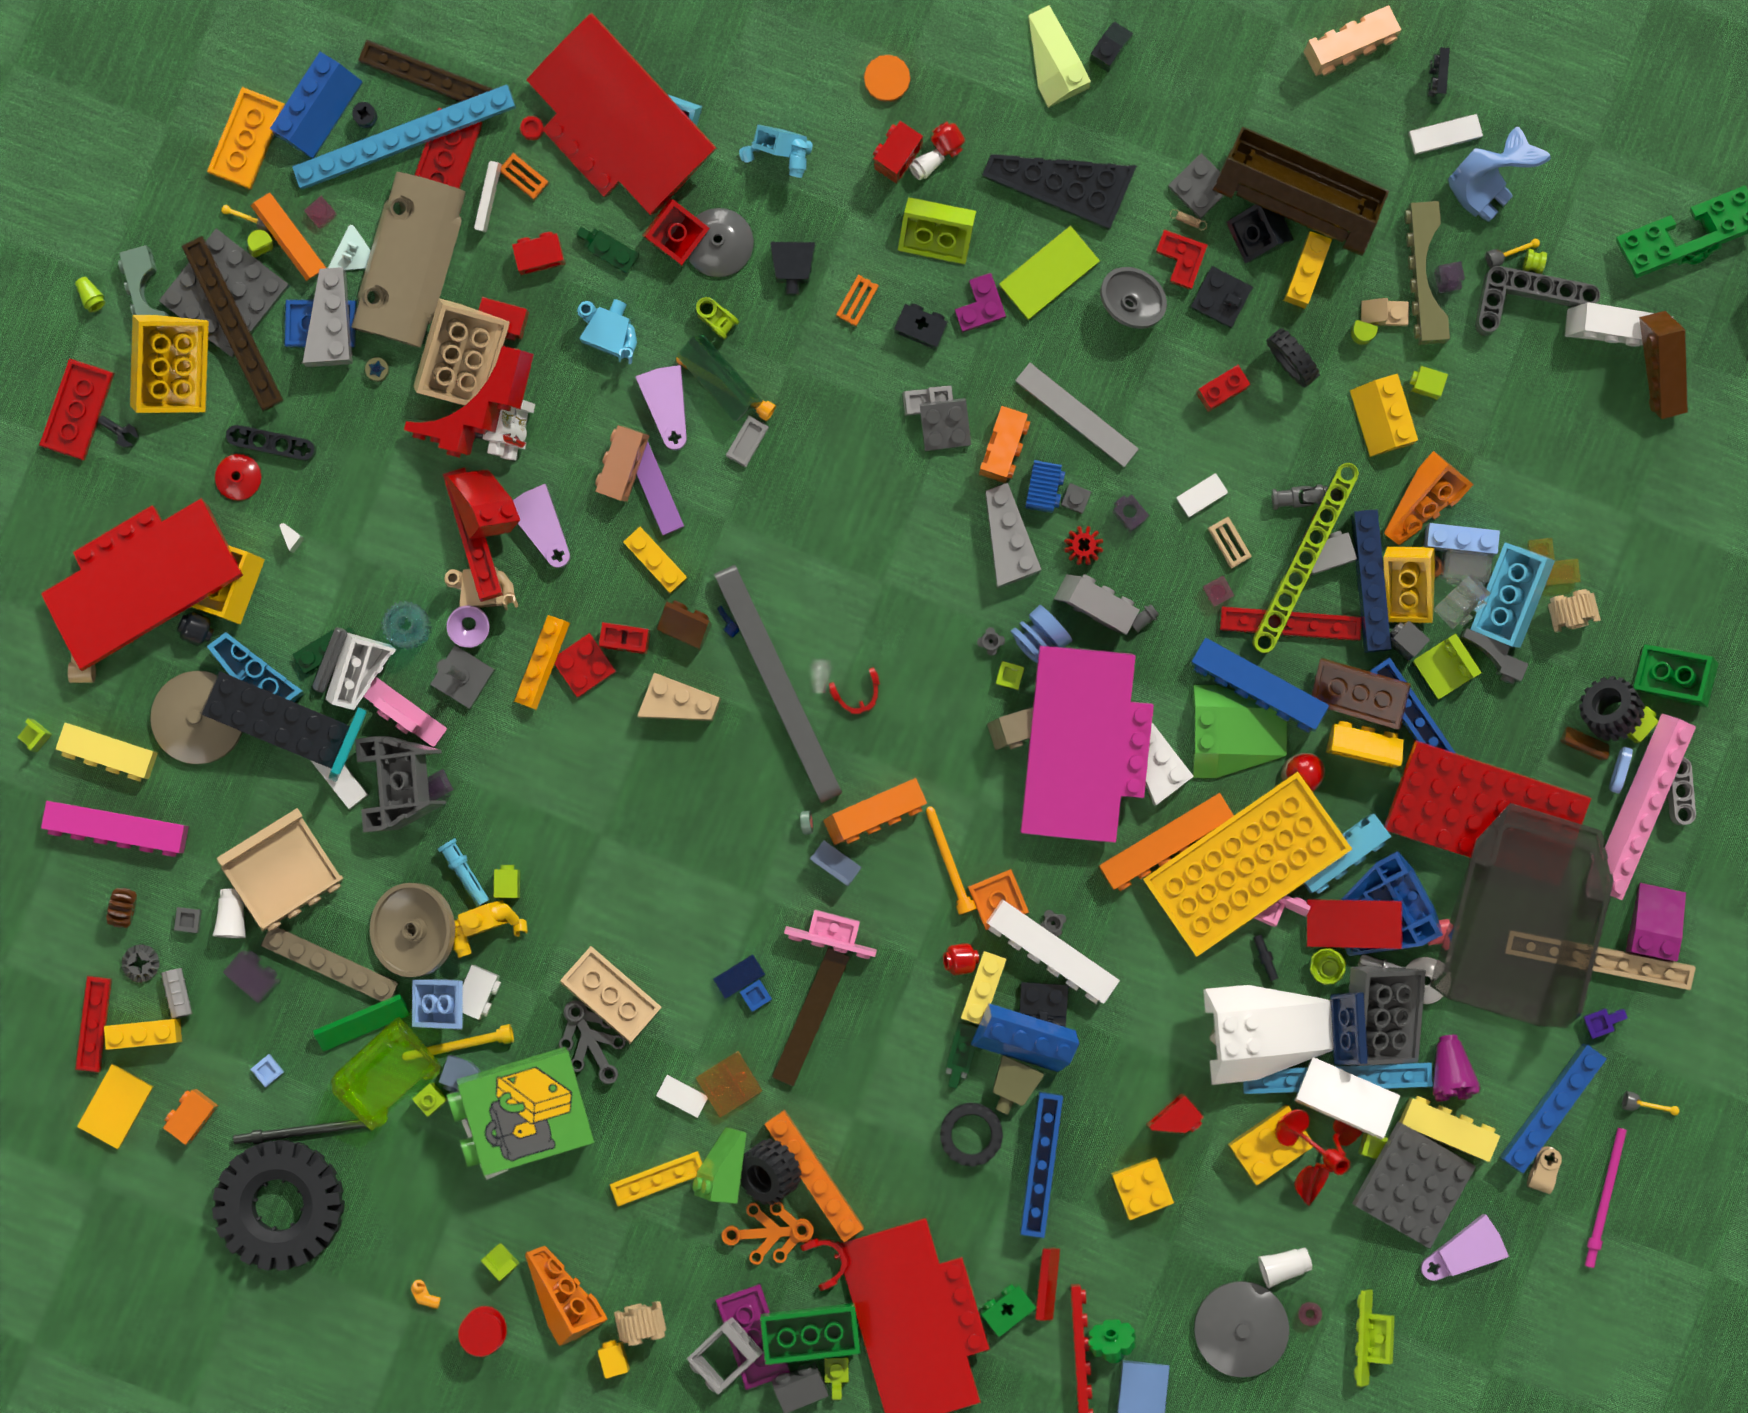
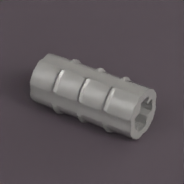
[161,968,192,1019]

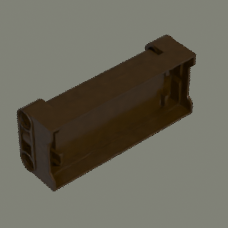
[1213,126,1389,256]

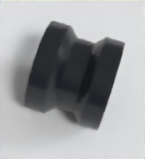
[352,102,378,129]

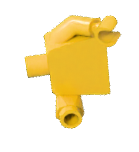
[453,900,528,958]

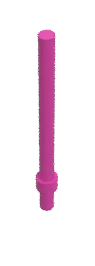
[1585,1128,1627,1268]

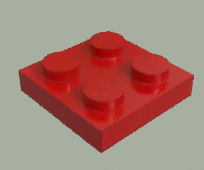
[554,633,616,698]

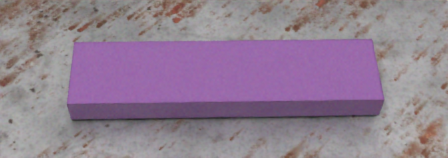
[637,442,684,536]

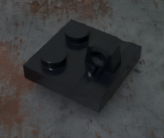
[1190,266,1253,329]
[1019,982,1068,1027]

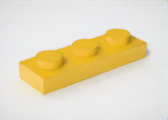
[623,527,687,594]

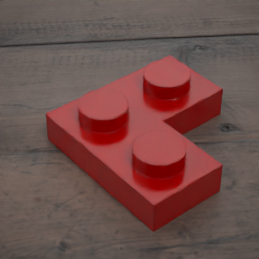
[1156,230,1208,290]

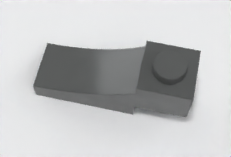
[1460,628,1528,684]

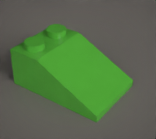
[693,1127,747,1204]

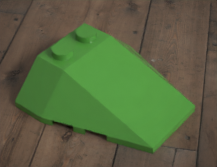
[1193,685,1287,778]

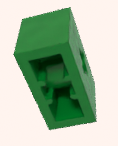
[981,1283,1036,1337]

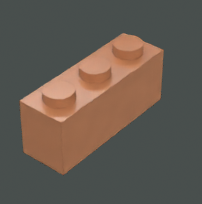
[595,425,650,501]

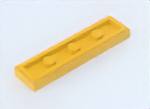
[609,1151,702,1206]

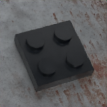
[1427,47,1450,105]

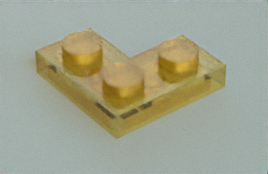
[1527,538,1581,586]

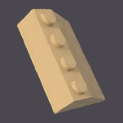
[413,298,510,405]

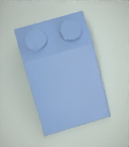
[412,979,463,1029]

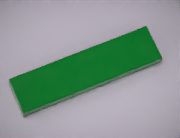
[313,994,410,1052]

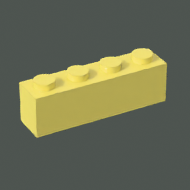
[56,723,158,782]
[1399,1096,1500,1162]

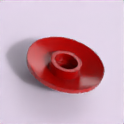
[215,454,262,500]

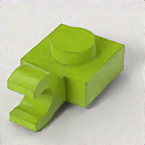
[825,1358,849,1400]

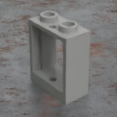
[687,1317,764,1394]

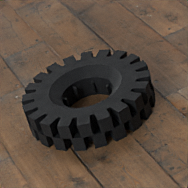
[212,1140,345,1271]

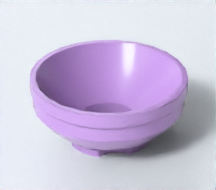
[447,606,489,647]

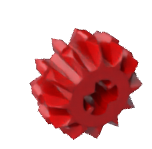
[1064,526,1103,565]

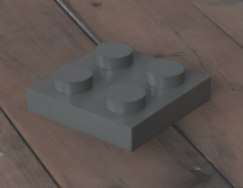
[1168,153,1224,219]
[919,398,971,451]

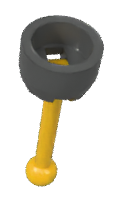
[221,205,271,235]
[1485,239,1540,269]
[1622,1091,1680,1115]

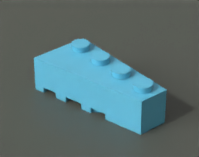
[1304,814,1391,894]

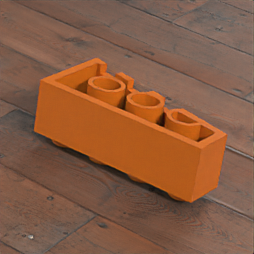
[823,778,927,846]

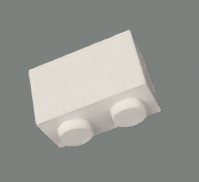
[462,965,501,1020]

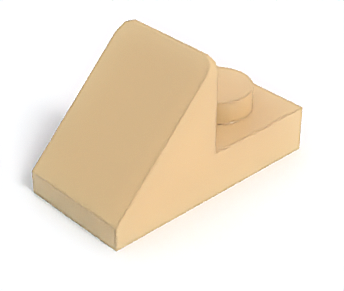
[1361,298,1409,326]

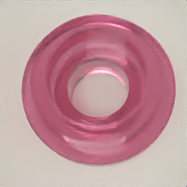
[1298,1302,1322,1326]

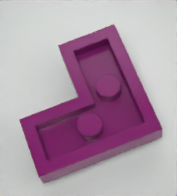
[955,273,1006,332]

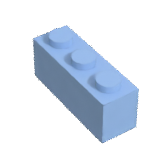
[1424,523,1500,557]

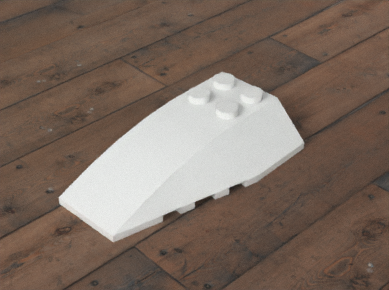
[1203,985,1334,1084]

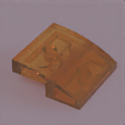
[695,1051,763,1117]

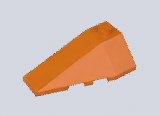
[525,1245,608,1346]

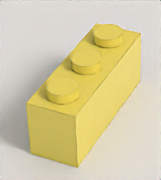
[961,951,1006,1024]

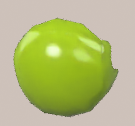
[1310,949,1346,985]

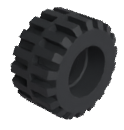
[1579,676,1645,741]
[740,1139,801,1205]

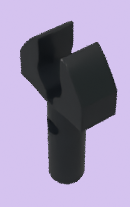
[98,415,139,448]

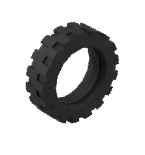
[1266,328,1320,387]
[940,1103,1003,1166]

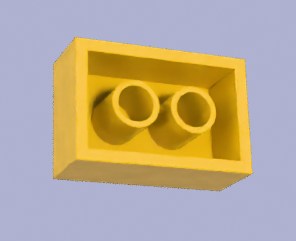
[1228,1105,1313,1185]

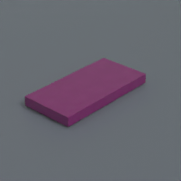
[716,1284,790,1390]

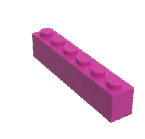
[41,801,189,857]

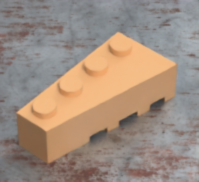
[1304,5,1401,76]

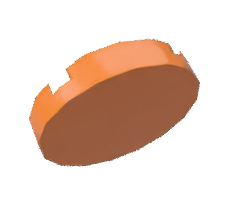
[864,55,910,102]

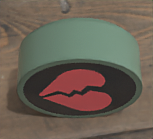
[800,811,814,835]

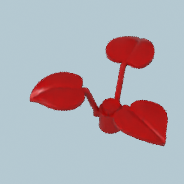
[1275,1110,1363,1206]

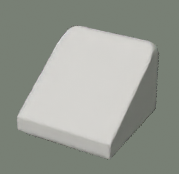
[280,523,304,553]

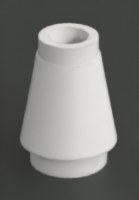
[909,149,945,180]

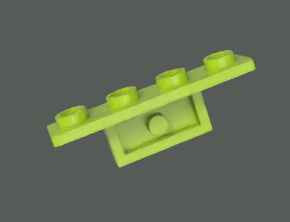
[1354,1289,1395,1387]

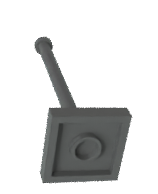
[430,645,495,709]

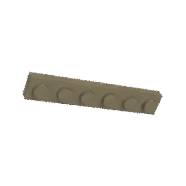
[261,927,399,1001]

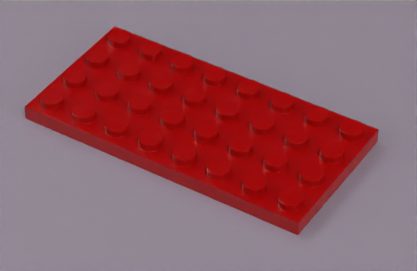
[1384,740,1591,886]

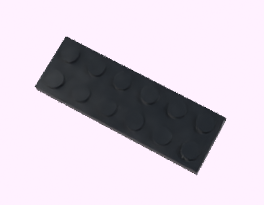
[200,671,350,769]

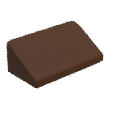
[1560,726,1609,761]

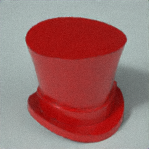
[459,1306,507,1357]

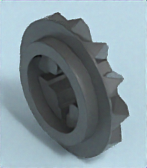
[121,945,159,982]

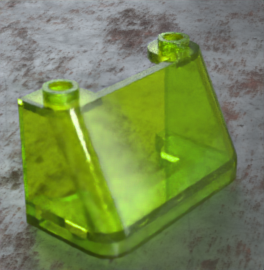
[331,1017,441,1131]

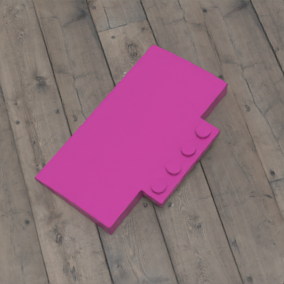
[1020,646,1154,842]

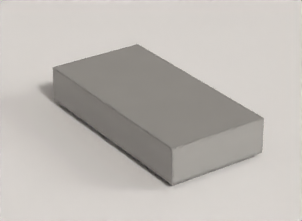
[726,416,769,468]

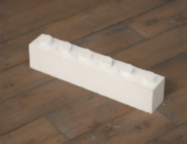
[986,899,1120,1004]

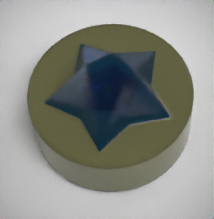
[365,358,389,382]

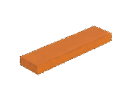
[250,193,326,281]

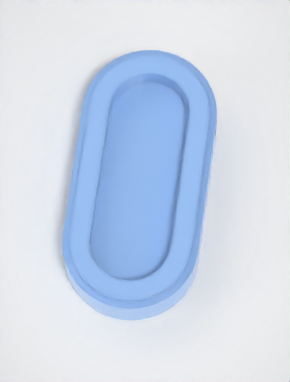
[1609,747,1633,794]

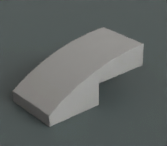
[902,386,953,416]

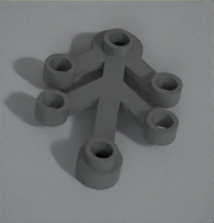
[559,1000,626,1084]

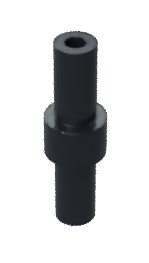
[1253,934,1279,982]

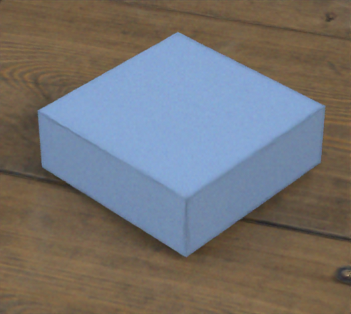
[250,1054,284,1087]

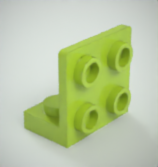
[1413,634,1481,699]

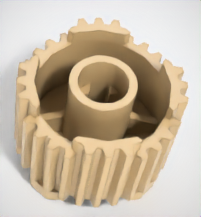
[1548,589,1601,632]
[614,1301,666,1346]

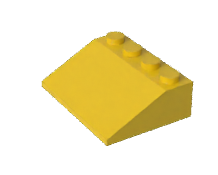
[130,315,209,413]

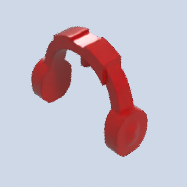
[828,667,880,714]
[800,1238,849,1291]

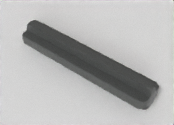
[312,627,347,693]

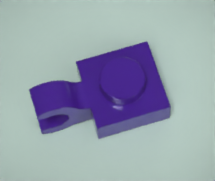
[1583,1008,1628,1039]

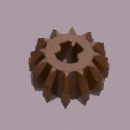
[106,888,137,928]

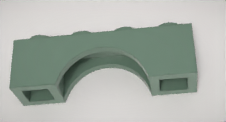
[118,245,169,316]

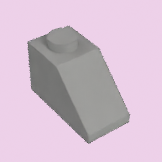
[1310,531,1357,576]

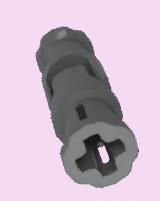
[1271,484,1342,510]

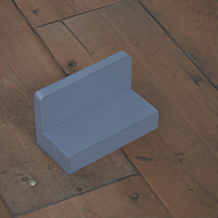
[810,840,862,886]

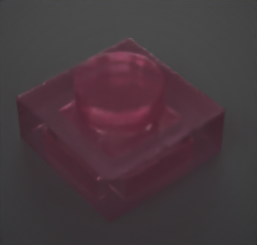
[304,196,337,229]
[1202,576,1235,608]

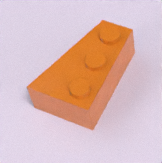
[979,406,1030,483]

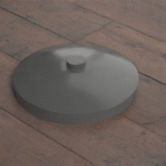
[1194,1281,1289,1377]

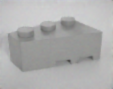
[1054,574,1139,635]

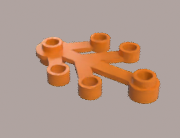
[722,1201,814,1265]

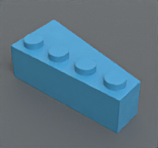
[207,632,304,702]

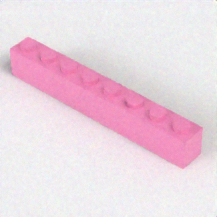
[1588,714,1696,900]

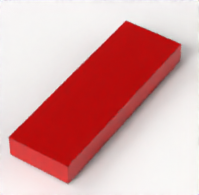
[1035,1248,1060,1321]

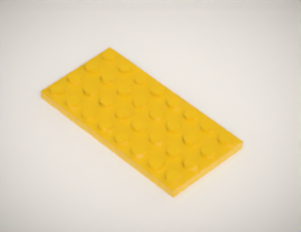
[1143,772,1353,957]

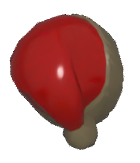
[1281,753,1325,792]

